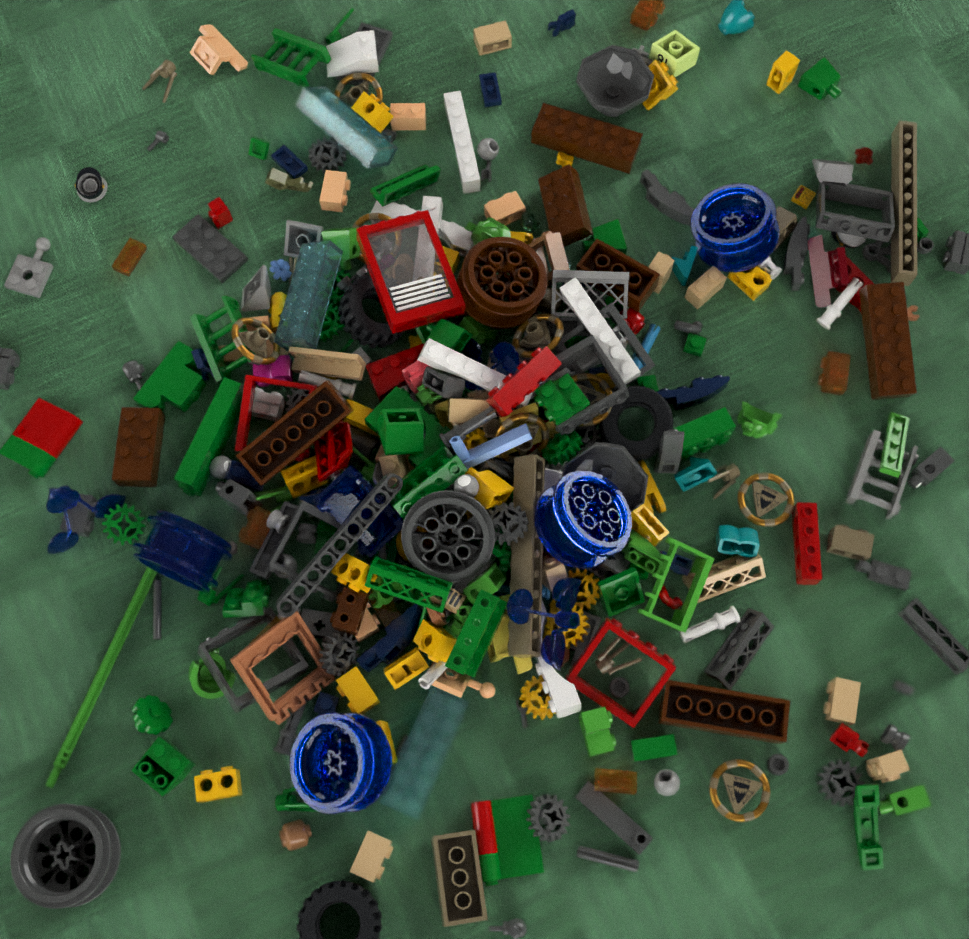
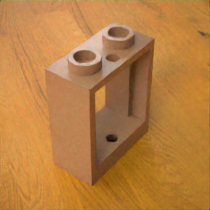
[528,231,570,287]

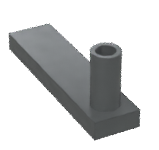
[575,781,653,855]

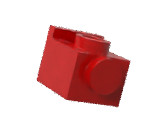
[208,196,233,229]

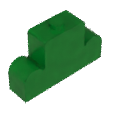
[133,340,206,412]

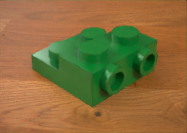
[533,373,590,426]
[597,567,645,617]
[222,580,271,618]

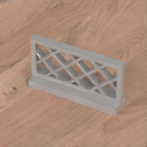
[551,270,629,319]

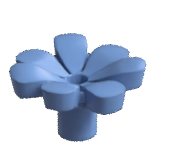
[269,259,292,281]

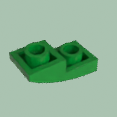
[631,734,678,762]

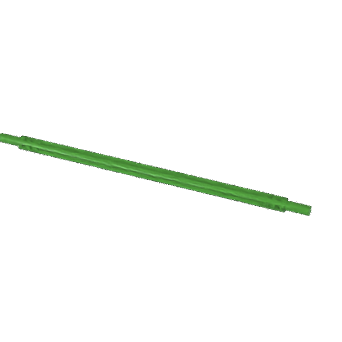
[45,523,177,788]

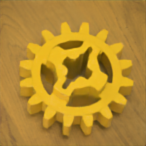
[558,568,600,610]
[545,604,590,649]
[519,675,556,720]

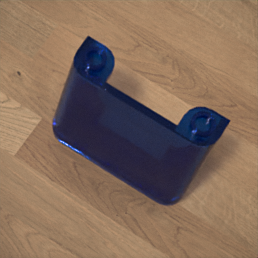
[314,465,404,558]

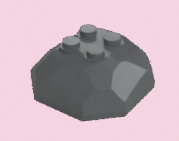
[576,45,654,117]
[562,442,648,523]

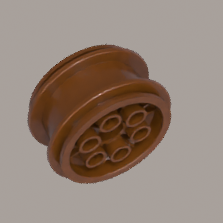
[457,237,548,329]

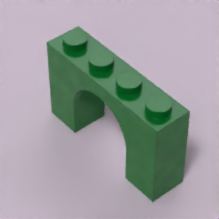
[365,386,450,468]

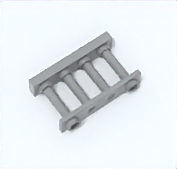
[845,430,918,520]

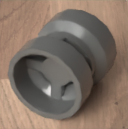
[880,724,910,751]

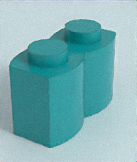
[716,525,760,557]

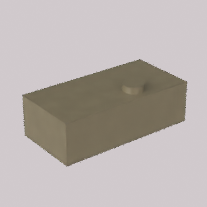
[431,830,488,927]

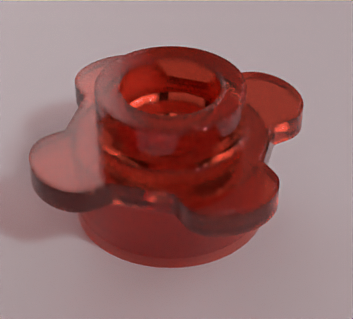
[855,147,873,165]

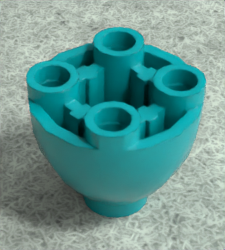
[718,0,755,36]

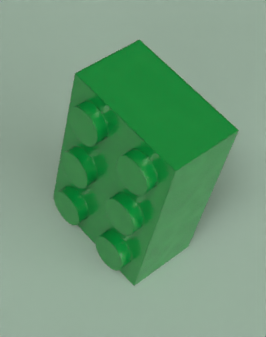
[674,407,736,461]

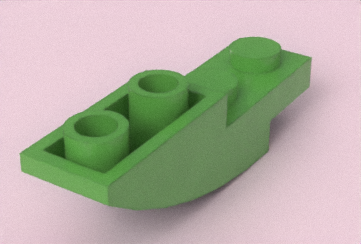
[597,518,664,575]

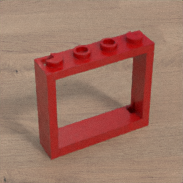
[235,375,317,462]
[565,617,676,728]

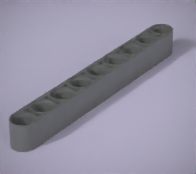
[276,473,403,617]

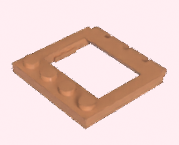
[230,611,335,725]

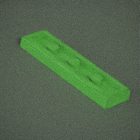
[879,412,910,478]

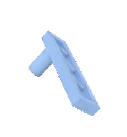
[449,423,532,469]

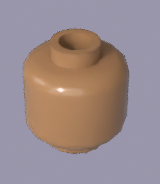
[279,819,312,851]

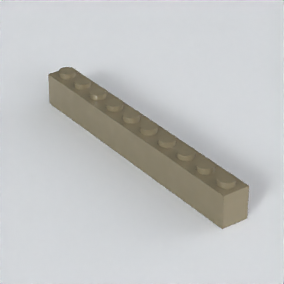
[891,120,917,286]
[507,454,545,658]

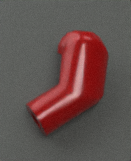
[659,586,683,610]

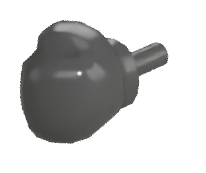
[122,360,145,390]
[489,918,527,939]

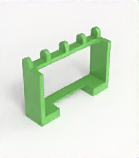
[637,537,715,633]

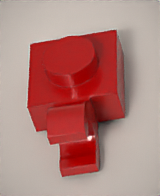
[829,723,869,757]

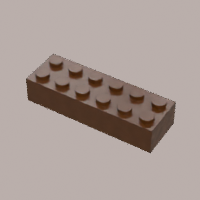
[531,103,643,174]
[859,282,917,400]
[236,381,354,486]
[658,680,790,744]

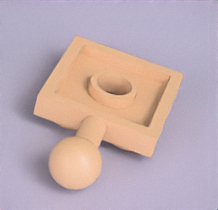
[429,661,496,699]

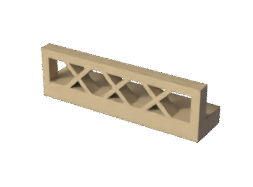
[288,346,366,381]
[682,553,766,603]

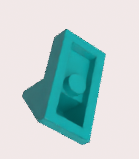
[672,245,698,286]
[674,457,718,492]

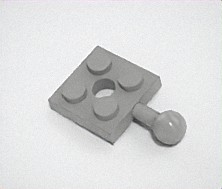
[4,237,54,298]

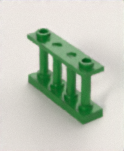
[251,28,332,88]
[190,295,260,383]
[383,445,468,519]
[445,589,509,678]

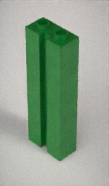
[174,377,244,497]

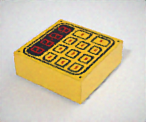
[791,185,816,209]

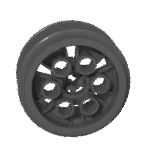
[401,484,495,582]
[10,804,121,909]

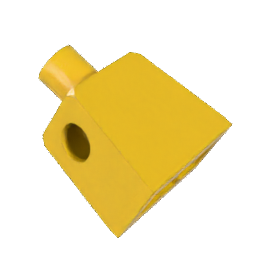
[465,467,514,509]

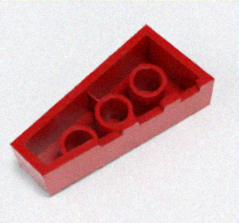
[366,343,425,403]
[486,346,562,418]

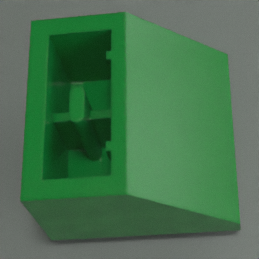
[376,408,424,455]
[131,736,196,797]

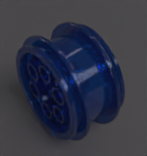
[690,183,780,272]
[535,470,632,569]
[132,510,233,593]
[289,712,392,814]

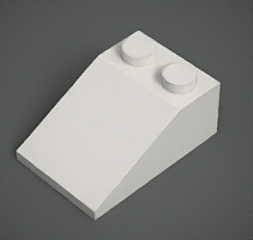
[326,30,379,77]

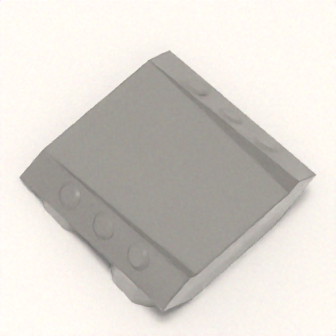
[812,159,854,185]

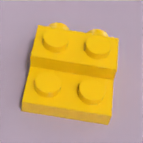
[642,59,678,111]

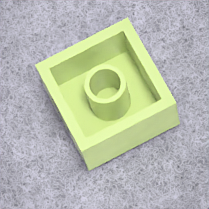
[649,30,700,77]

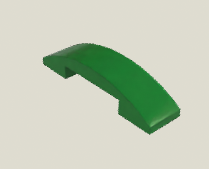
[854,784,884,870]

